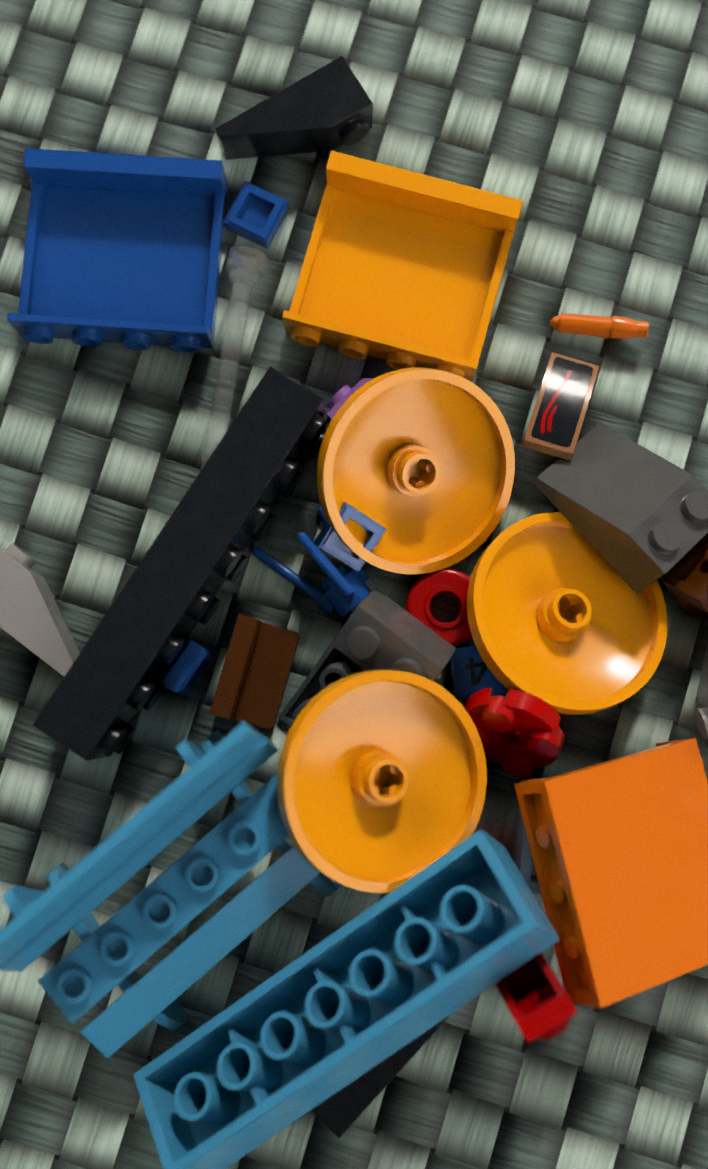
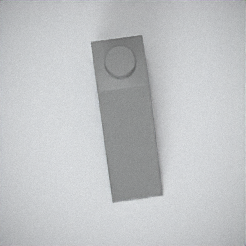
[0,543,80,677]

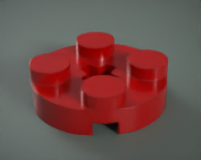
[464,688,566,777]

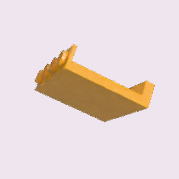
[282,150,523,382]

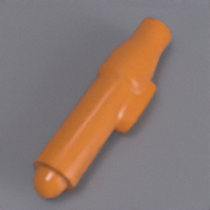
[550,313,649,339]

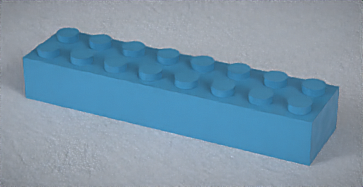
[133,829,560,1169]

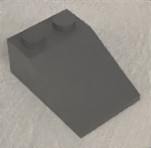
[533,423,708,594]

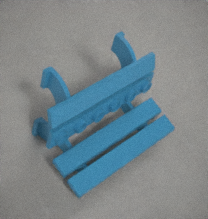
[0,721,342,1059]

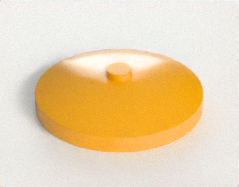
[317,367,515,575]
[467,512,668,715]
[277,670,487,893]

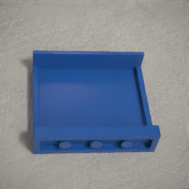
[7,148,228,354]

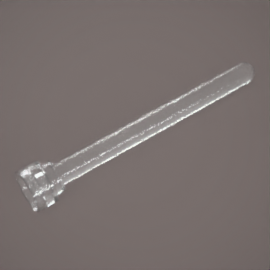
[200,246,268,471]

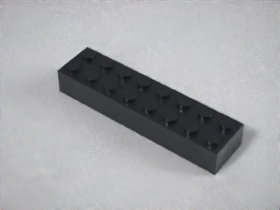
[33,366,328,761]

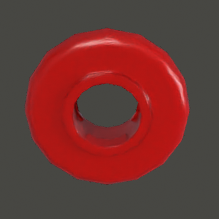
[405,568,472,647]

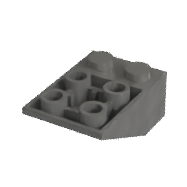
[278,588,457,727]

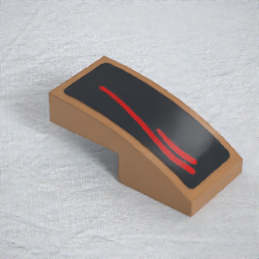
[522,352,599,461]

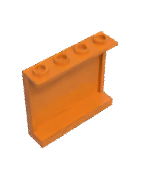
[514,738,708,1008]

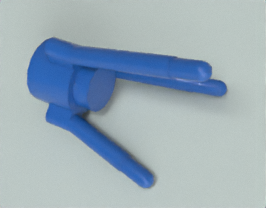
[252,506,372,618]

